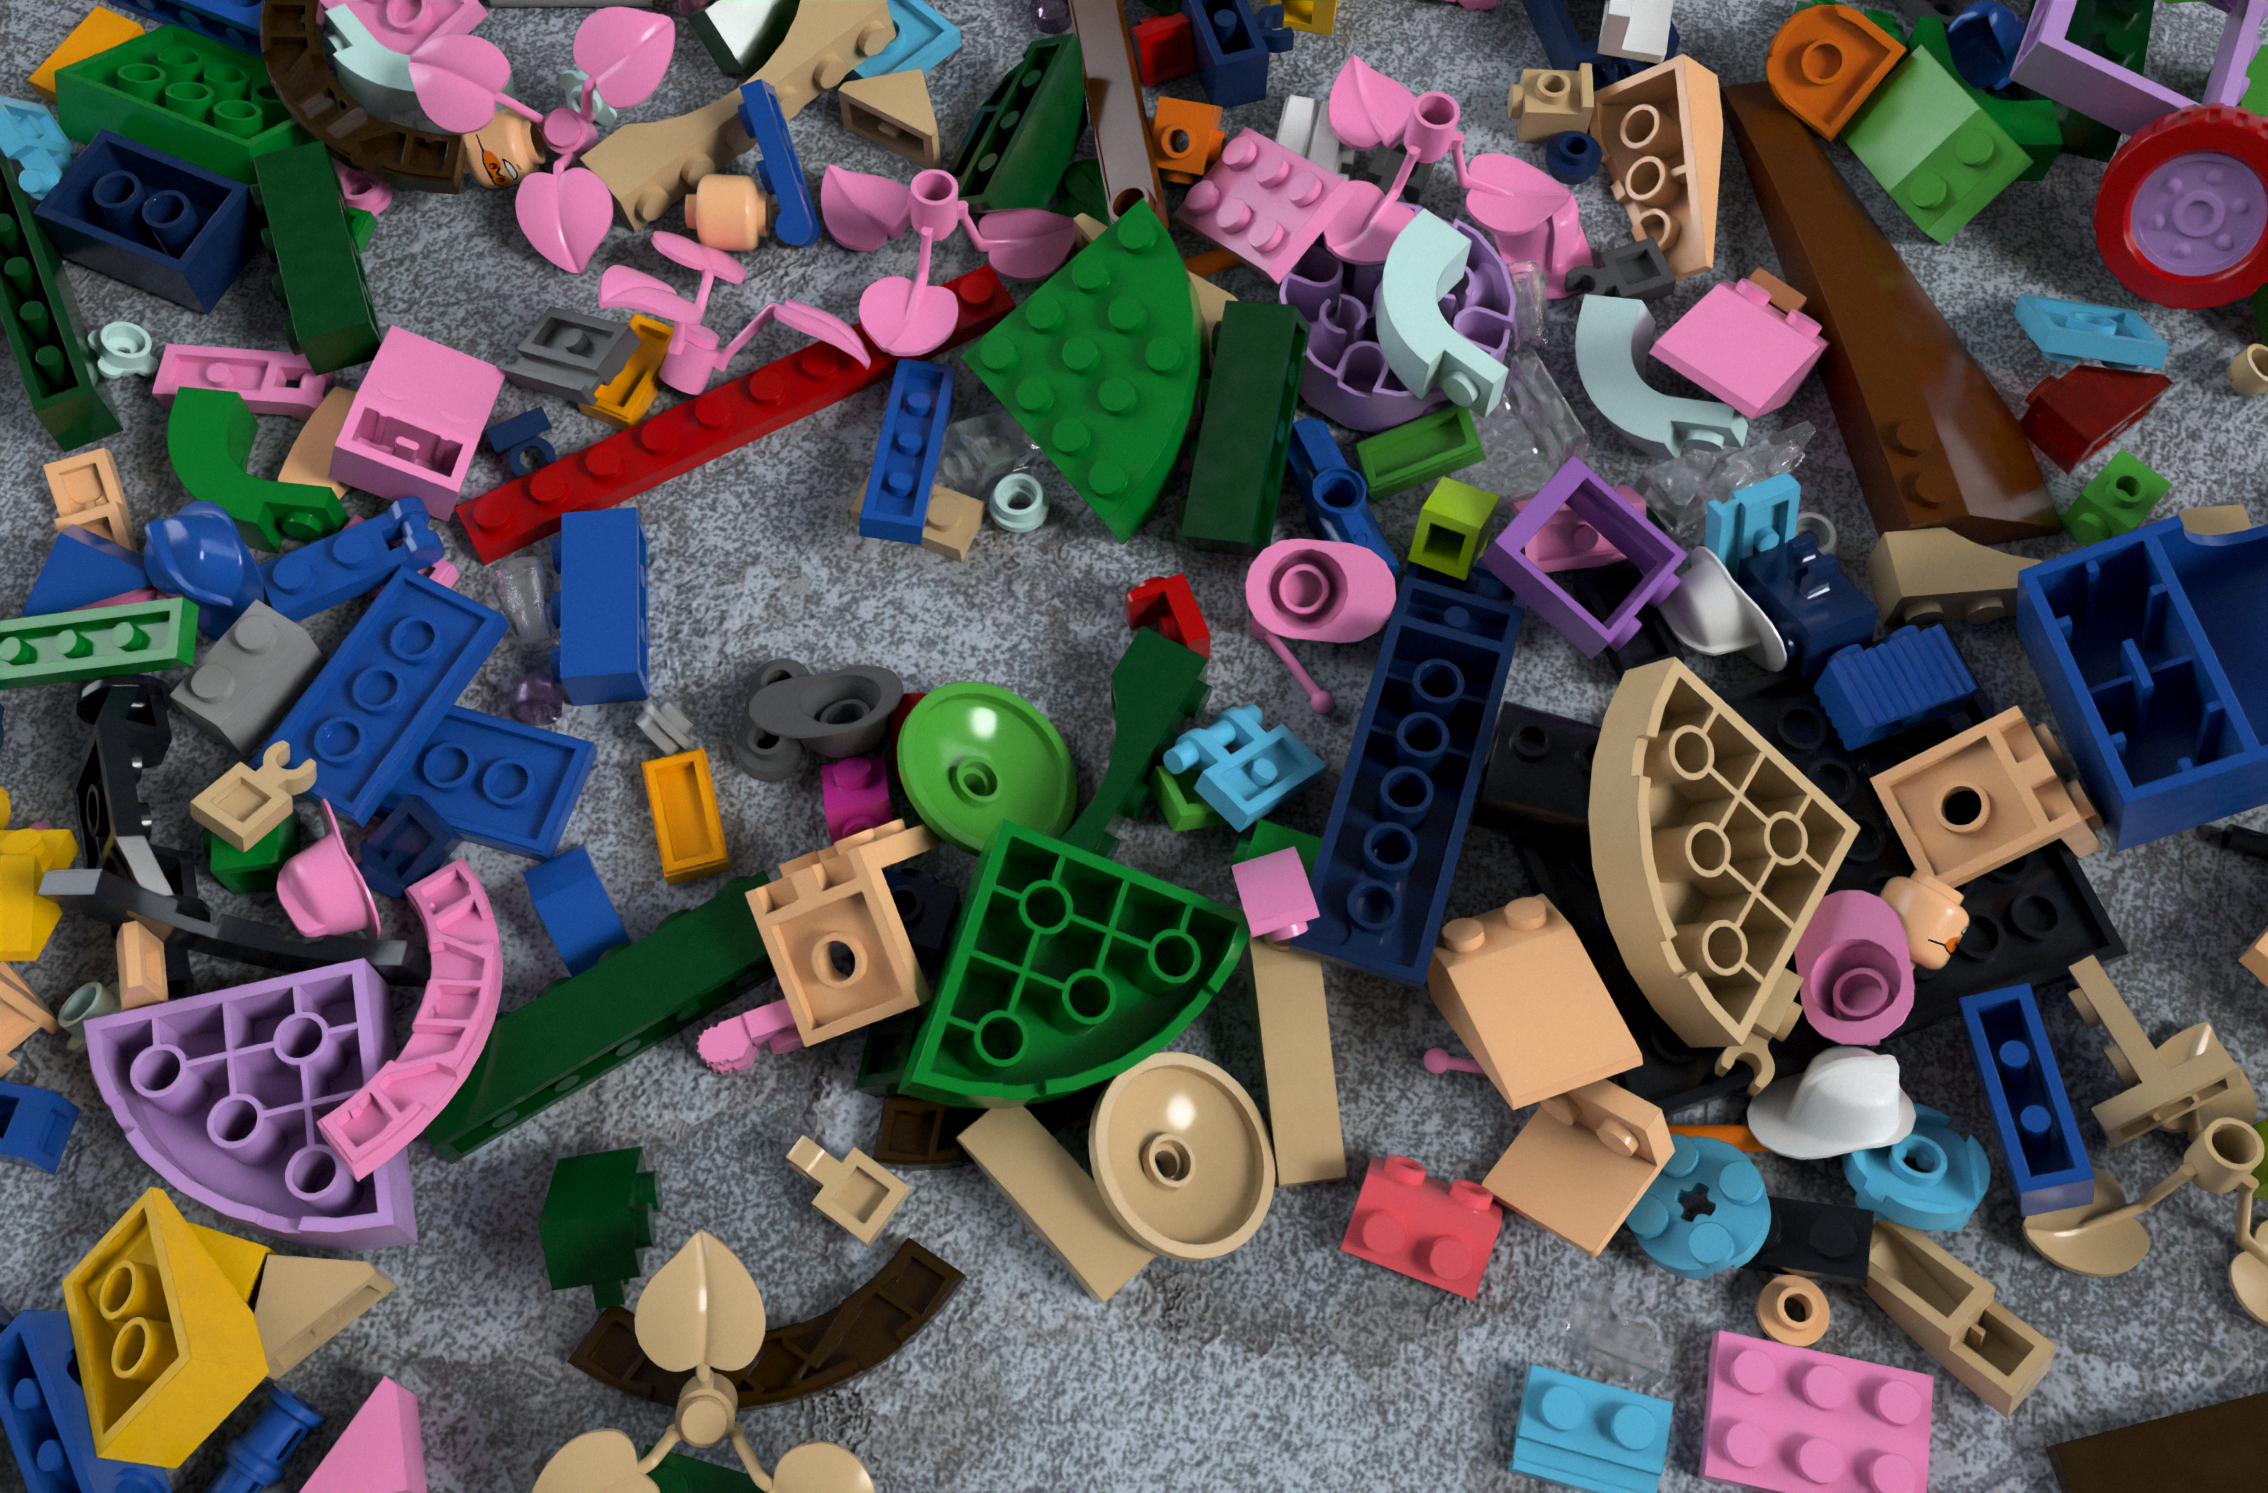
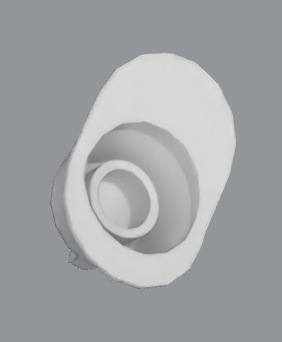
[1657,546,1787,672]
[1747,1045,1916,1160]

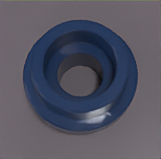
[1545,131,1602,185]

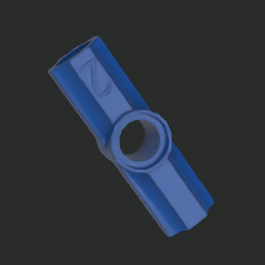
[1285,417,1400,577]

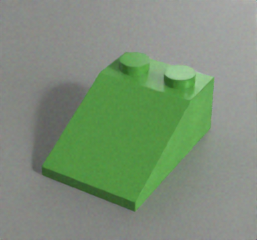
[1838,45,2034,245]

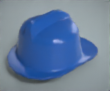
[143,500,266,642]

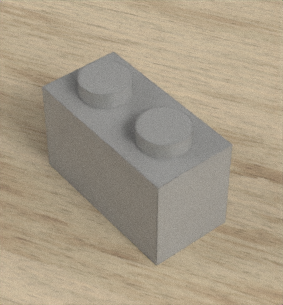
[169,599,328,759]

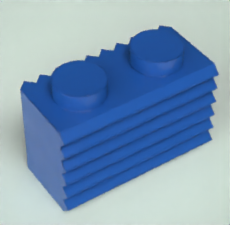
[1813,624,1980,751]

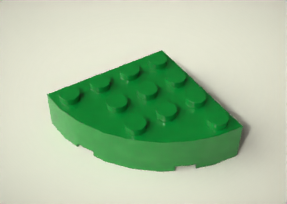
[961,198,1210,545]
[897,819,1251,1109]

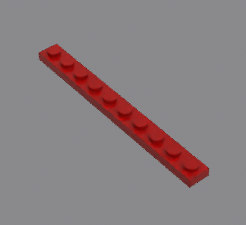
[454,264,1016,566]

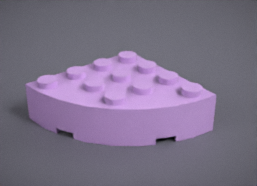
[83,958,418,1251]

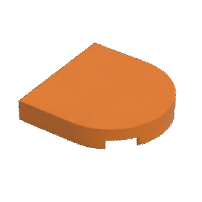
[1765,4,1906,143]

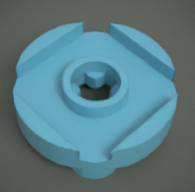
[1842,1102,1991,1232]
[1625,1134,1771,1280]

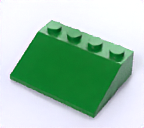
[54,23,312,187]

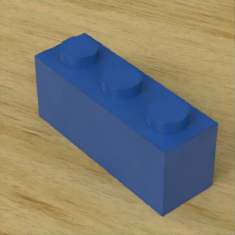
[550,507,649,706]
[1959,983,2095,1218]

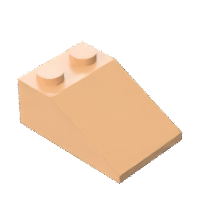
[1427,893,1643,1110]

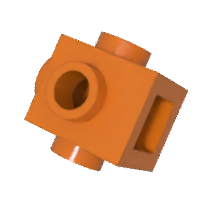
[1147,96,1227,185]

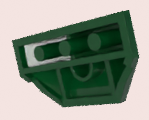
[2016,0,2155,163]
[946,33,1088,215]

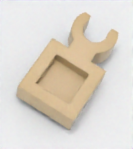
[190,740,317,853]

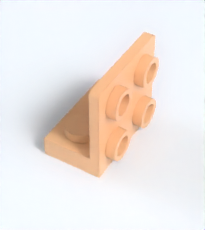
[1482,1079,1675,1257]

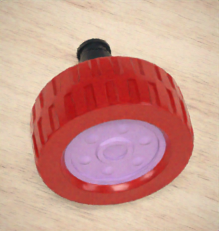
[2093,103,2268,311]

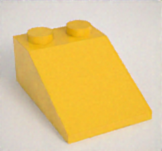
[62,1186,270,1469]

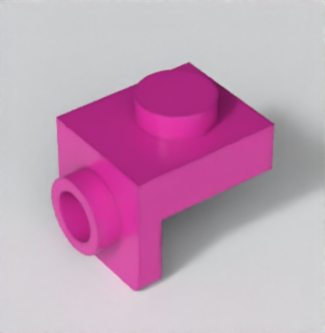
[821,756,894,846]

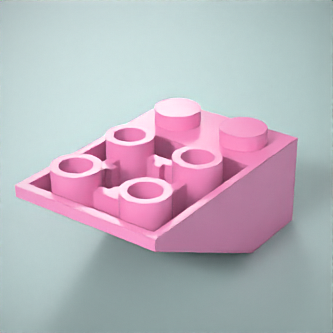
[328,325,506,522]

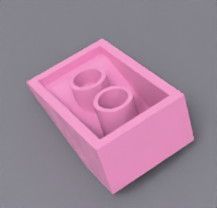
[1649,278,1830,420]

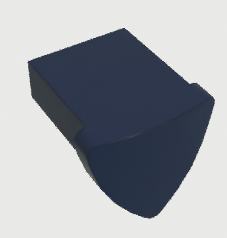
[350,794,464,901]

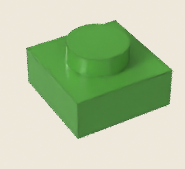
[1148,765,1229,832]

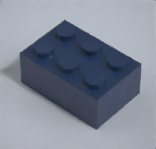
[33,128,269,315]

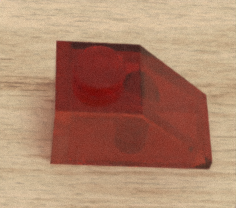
[2019,365,2173,475]

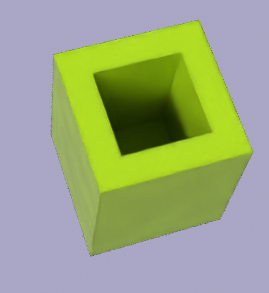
[1407,476,1501,581]

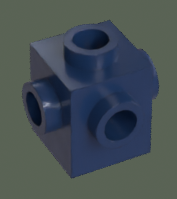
[882,868,962,970]

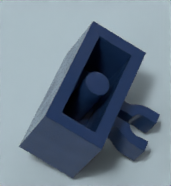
[1181,0,1294,109]
[1737,532,1878,680]

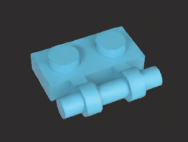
[0,95,79,201]
[1163,703,1327,832]

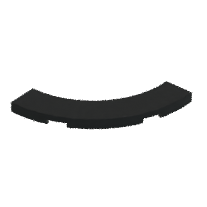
[38,869,432,987]

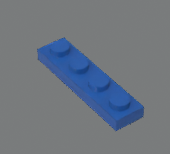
[859,358,957,545]

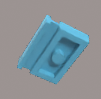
[1704,471,1801,583]
[1508,1364,1674,1493]

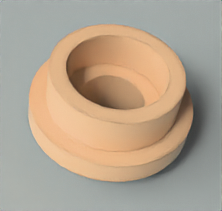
[1756,1275,1830,1348]

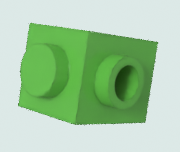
[2060,448,2173,547]

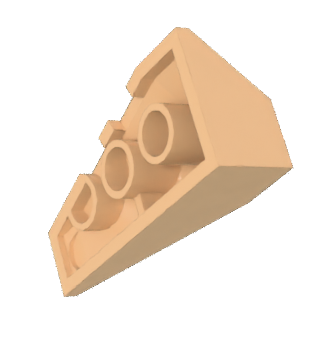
[1589,54,1723,282]

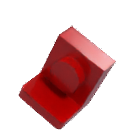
[1125,573,1211,664]

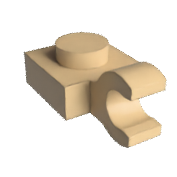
[1715,968,1804,1096]
[786,1135,911,1249]

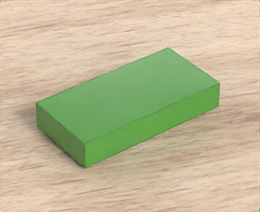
[1353,404,1487,502]

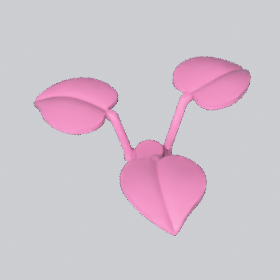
[408,6,675,274]
[1321,54,1571,266]
[820,164,1076,356]
[598,230,871,395]

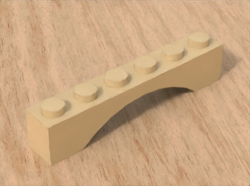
[580,0,897,233]
[1865,504,2252,627]

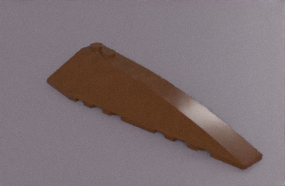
[1720,81,2063,546]

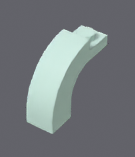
[324,3,517,134]
[1376,208,1509,419]
[1575,294,1748,463]

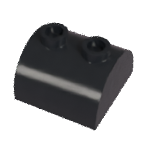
[1471,701,1602,858]

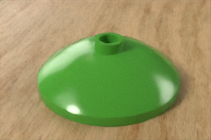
[897,682,1078,858]

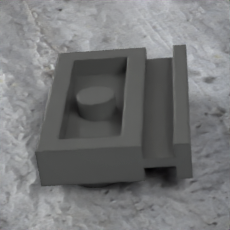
[501,306,642,407]

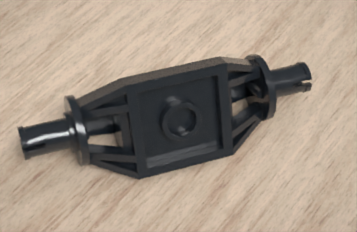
[72,673,211,995]

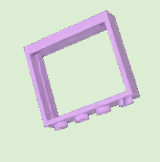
[2009,0,2268,137]

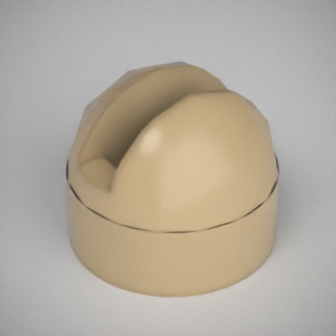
[2228,343,2268,396]

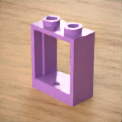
[1478,454,1688,660]

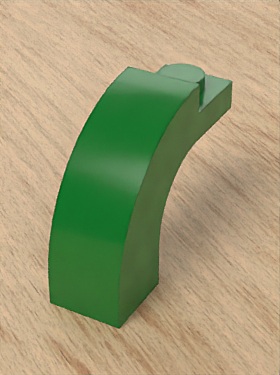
[1905,16,2064,181]
[167,386,350,554]

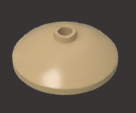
[1089,1051,1275,1262]

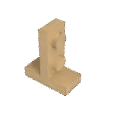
[2067,955,2242,1149]

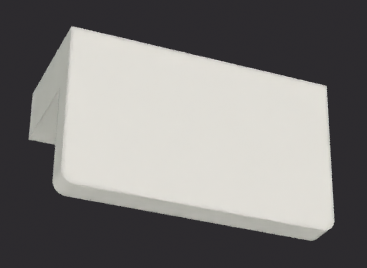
[1597,0,1674,64]

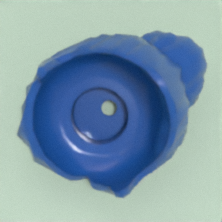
[1946,0,2027,90]

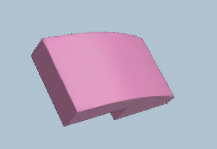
[1231,846,1320,942]

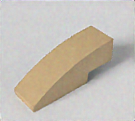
[956,1106,1157,1303]
[1861,1220,2056,1419]

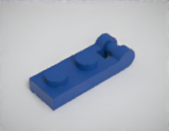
[738,79,821,248]
[258,496,445,623]

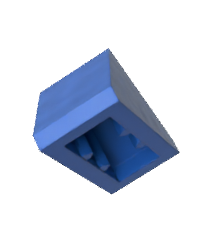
[22,524,153,617]
[523,844,632,978]

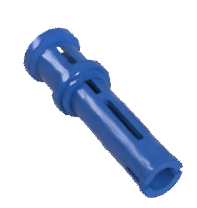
[203,1383,328,1493]

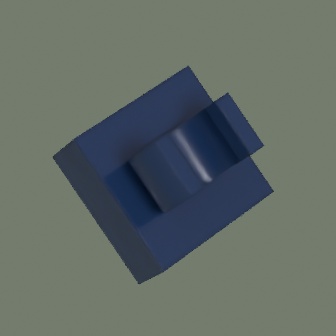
[485,406,556,478]

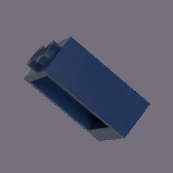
[1522,0,1680,92]

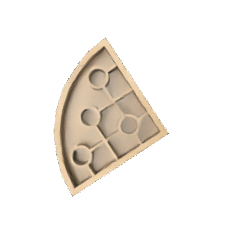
[1588,656,1861,1048]

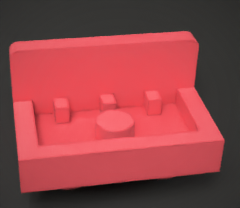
[1340,1154,1503,1301]

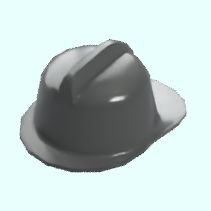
[749,665,903,759]

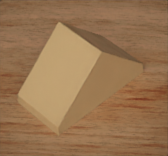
[838,68,942,170]
[254,1254,397,1381]

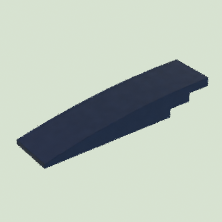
[1289,558,1526,990]

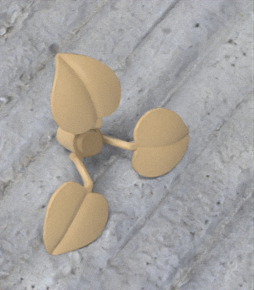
[2021,1022,2268,1327]
[532,1230,875,1493]

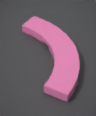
[316,857,503,1182]

